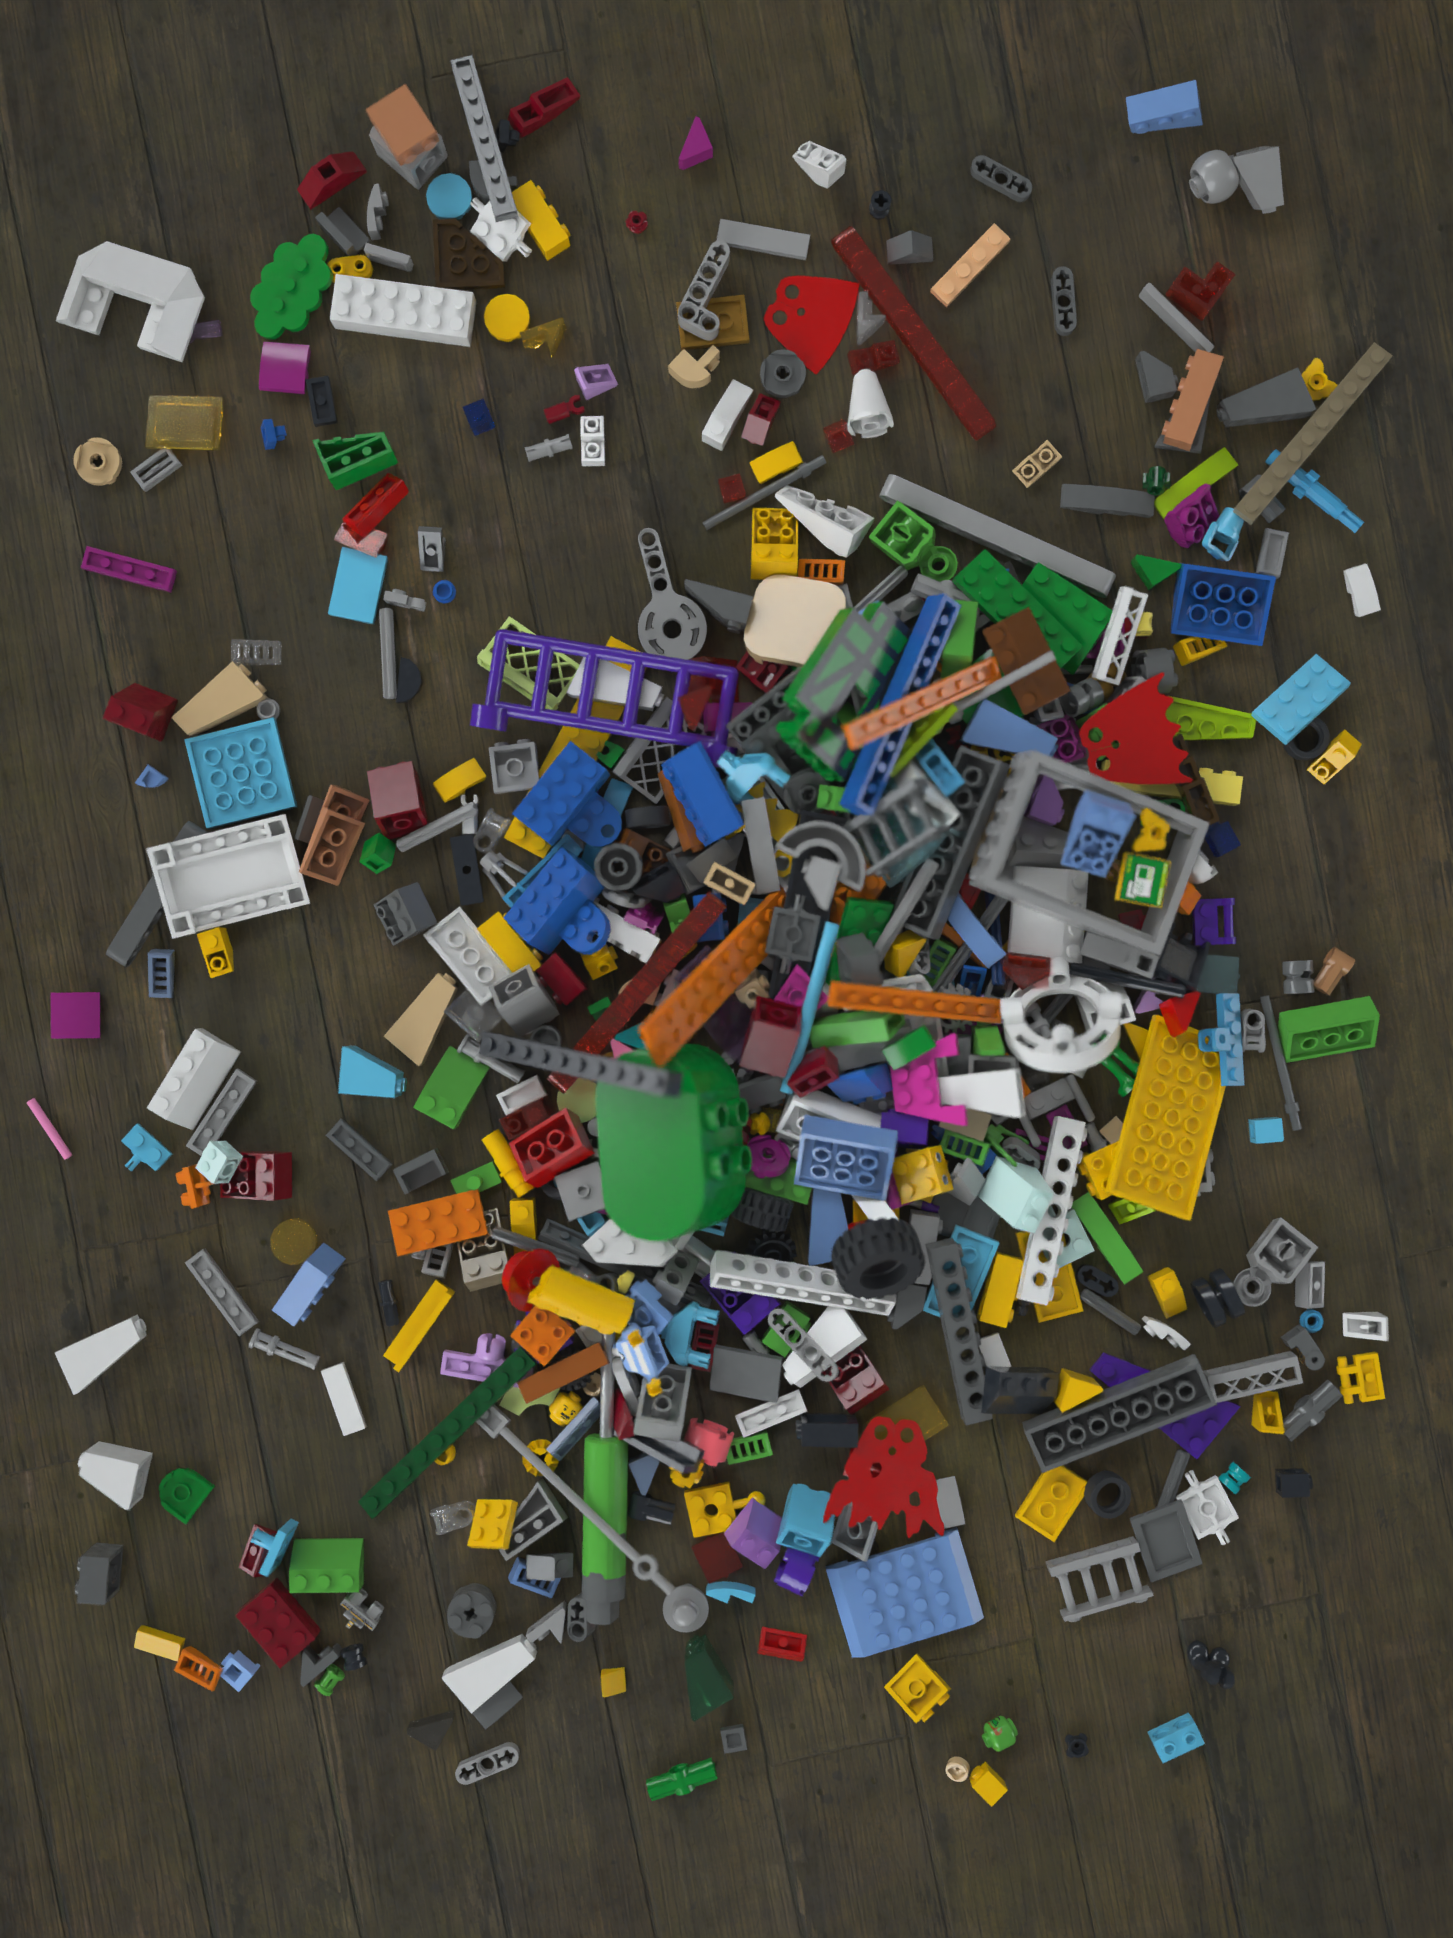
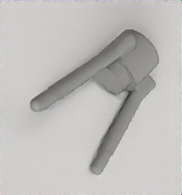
[480,850,528,907]

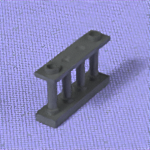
[844,778,950,877]

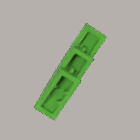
[1071,1192,1143,1285]

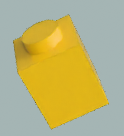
[969,1762,1008,1807]

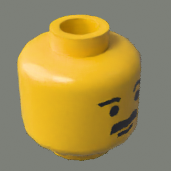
[549,1391,583,1427]

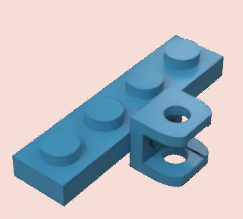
[1198,993,1245,1086]

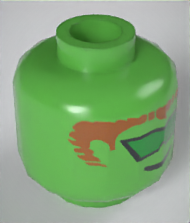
[982,1715,1018,1752]

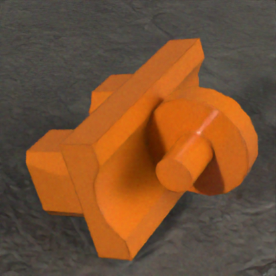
[176,1164,214,1209]

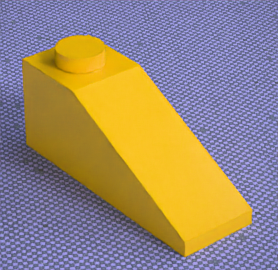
[510,1197,538,1255]

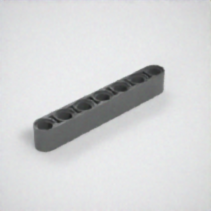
[106,821,209,967]

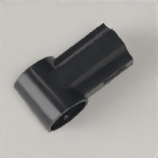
[627,1491,675,1525]

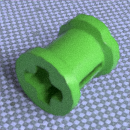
[314,1664,345,1696]

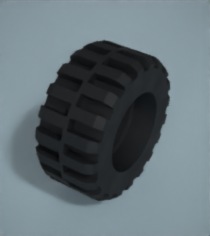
[831,1217,925,1299]

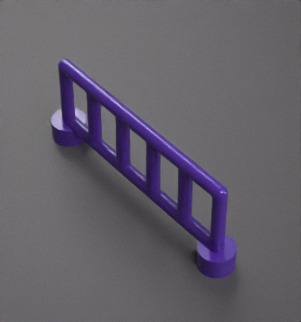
[470,629,738,768]

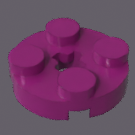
[747,1135,791,1179]

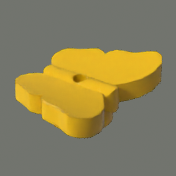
[1302,358,1338,401]
[1132,808,1170,851]

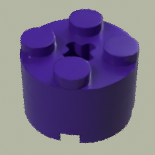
[774,1547,820,1597]

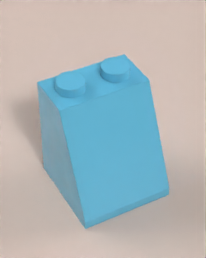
[338,1045,407,1098]
[776,1484,835,1557]

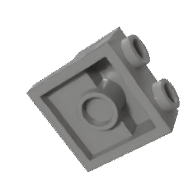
[489,739,540,794]

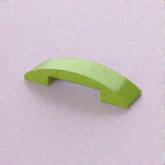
[1154,447,1238,519]

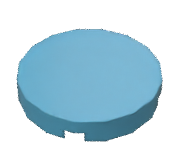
[426,173,473,220]

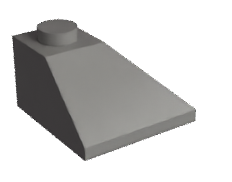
[801,856,842,910]

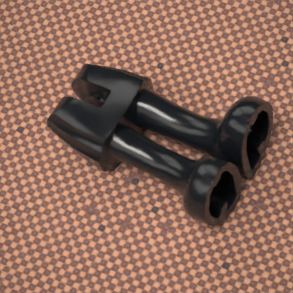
[1187,1640,1235,1689]

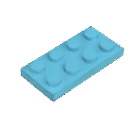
[1251,654,1351,745]
[923,1225,999,1317]

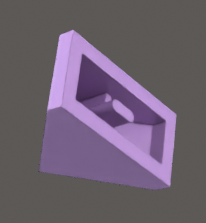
[574,364,618,400]

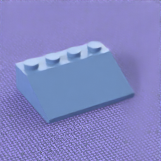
[794,1115,898,1201]

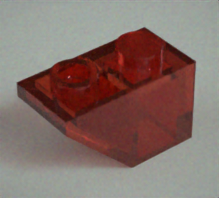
[499,1098,552,1140]

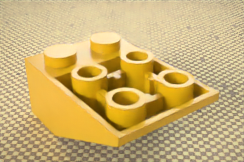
[751,508,798,580]

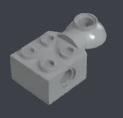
[1234,1218,1318,1307]

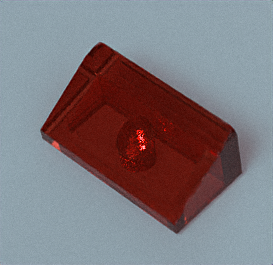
[334,521,388,558]

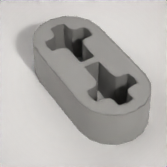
[1002,1137,1040,1169]

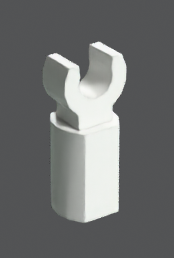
[461,795,479,835]

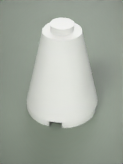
[847,369,894,438]

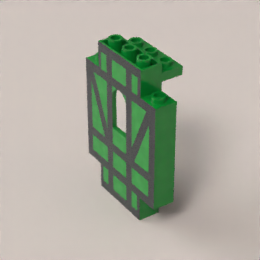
[775,601,912,781]

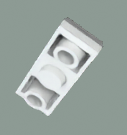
[793,141,846,189]

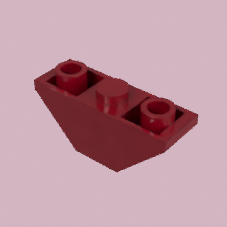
[297,151,367,210]

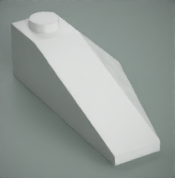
[775,485,875,558]

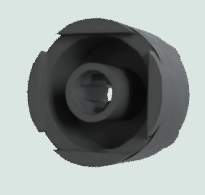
[1131,647,1178,694]
[595,843,643,891]
[447,1583,497,1638]

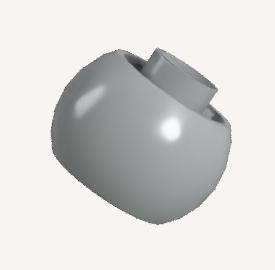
[1189,150,1239,204]

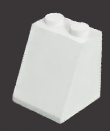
[78,1441,153,1510]

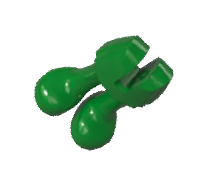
[1091,1033,1139,1097]

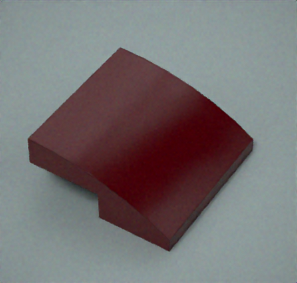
[735,652,790,693]

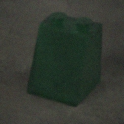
[685,1634,734,1722]

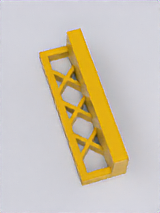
[383,1279,455,1372]

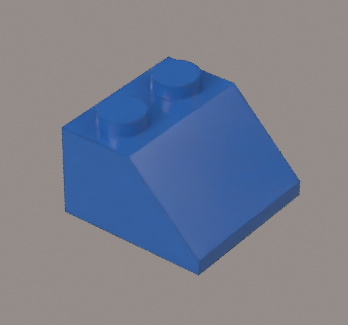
[827,1063,893,1104]

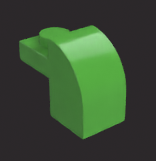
[663,893,697,942]

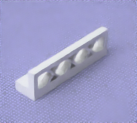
[1091,587,1148,685]

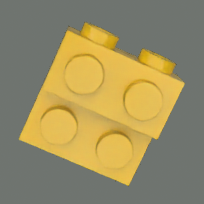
[884,1653,951,1723]

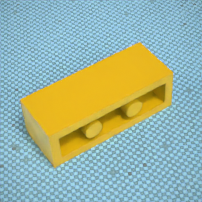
[512,180,571,261]
[477,911,544,973]
[977,1251,1024,1328]

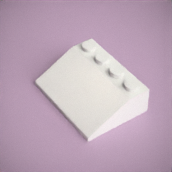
[1007,866,1089,963]

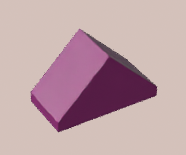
[679,116,713,170]

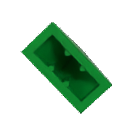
[1131,554,1182,591]

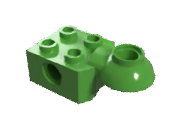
[869,500,958,582]

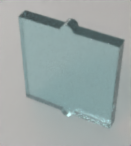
[1196,955,1240,994]

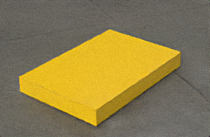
[1015,1465,1088,1542]

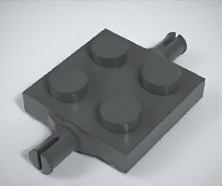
[765,894,821,974]

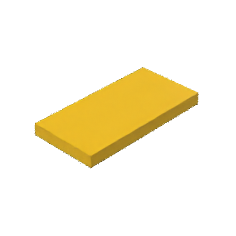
[1015,1231,1083,1323]

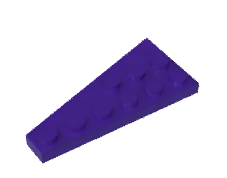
[1089,1352,1241,1459]

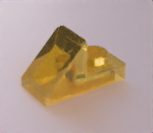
[519,317,566,357]

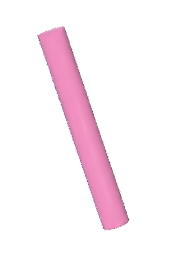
[27,1098,72,1160]

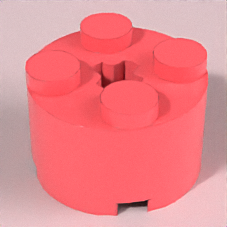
[684,1418,734,1467]

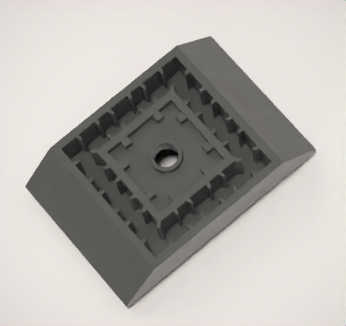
[726,667,853,821]

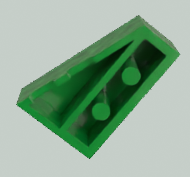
[312,432,399,490]

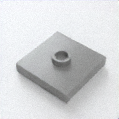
[554,1161,605,1221]

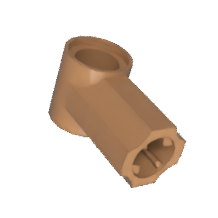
[1314,947,1355,996]

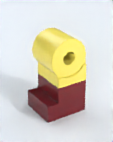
[1124,612,1153,639]

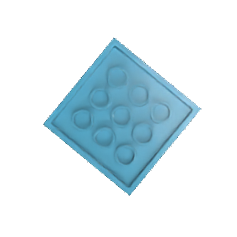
[184,717,297,829]

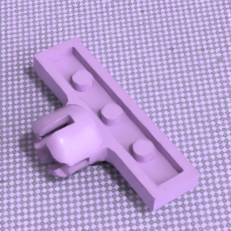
[440,1333,535,1388]

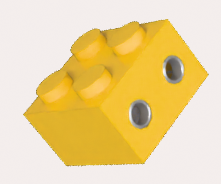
[892,1145,954,1204]

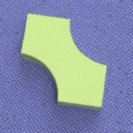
[499,1387,560,1416]

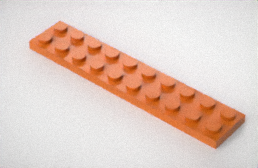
[639,885,786,1067]

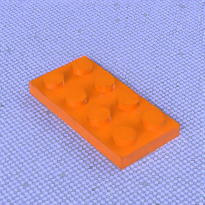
[388,1189,489,1256]

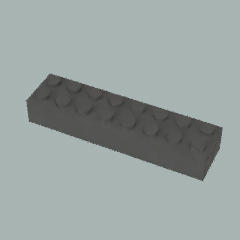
[889,746,1010,940]
[1022,1354,1217,1473]

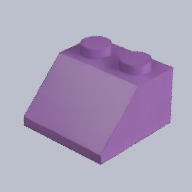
[1023,774,1064,826]
[724,1497,782,1569]

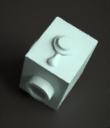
[196,1141,243,1184]

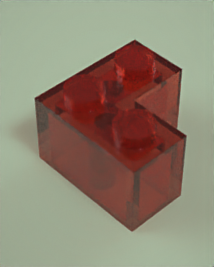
[1165,261,1236,321]

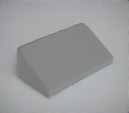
[1295,1261,1325,1309]

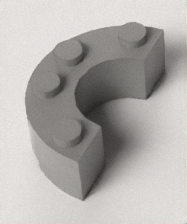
[775,821,865,891]

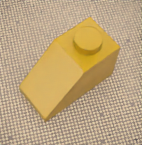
[1147,1267,1187,1319]

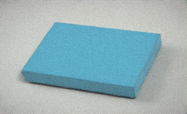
[328,547,388,625]

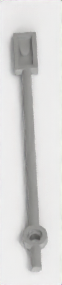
[477,1404,675,1596]

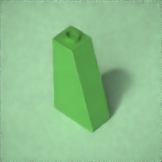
[809,1009,906,1048]

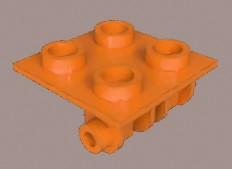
[510,1306,575,1367]

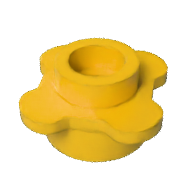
[750,1112,770,1135]

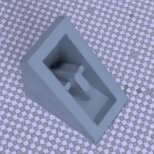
[629,1452,659,1496]

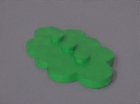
[250,234,333,340]

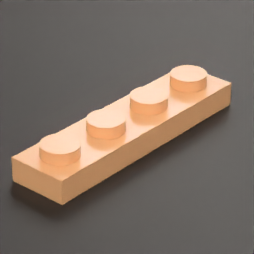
[930,223,1010,307]

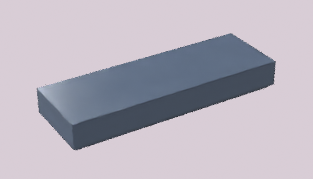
[546,1397,600,1461]

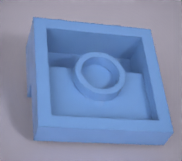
[625,1279,674,1335]

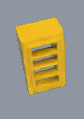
[1173,636,1227,666]

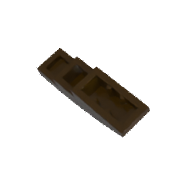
[1173,734,1220,825]

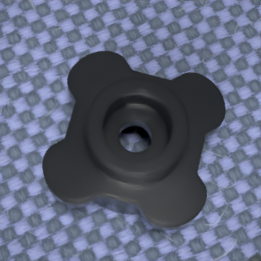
[1064,1733,1089,1758]

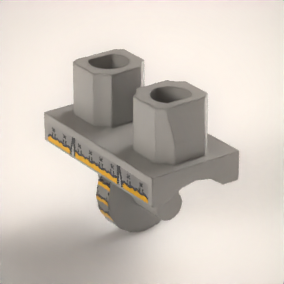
[340,1588,384,1631]

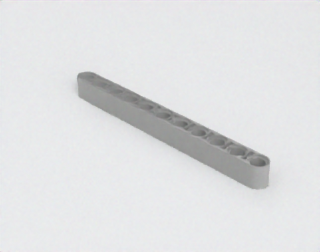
[879,474,1116,598]

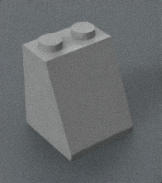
[369,126,448,190]
[489,964,559,1037]

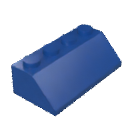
[662,742,745,847]

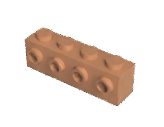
[1161,349,1224,451]

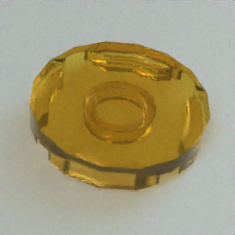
[270,1219,317,1265]

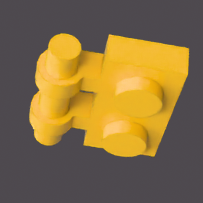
[1336,1352,1385,1404]

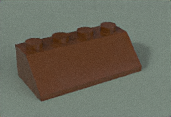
[983,607,1071,715]

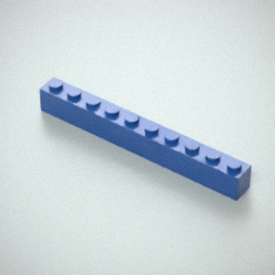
[839,594,961,815]

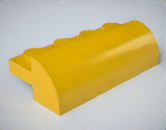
[528,1266,635,1335]

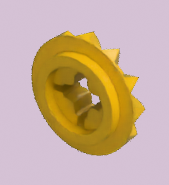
[523,1439,559,1477]

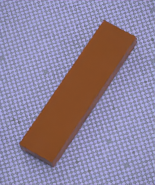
[517,1342,610,1404]

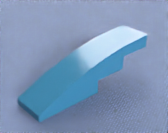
[915,738,965,797]

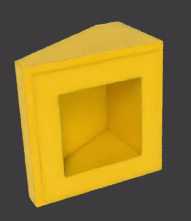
[601,1667,626,1697]

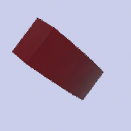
[508,77,580,139]

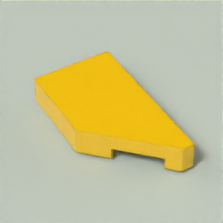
[1123,1023,1148,1062]

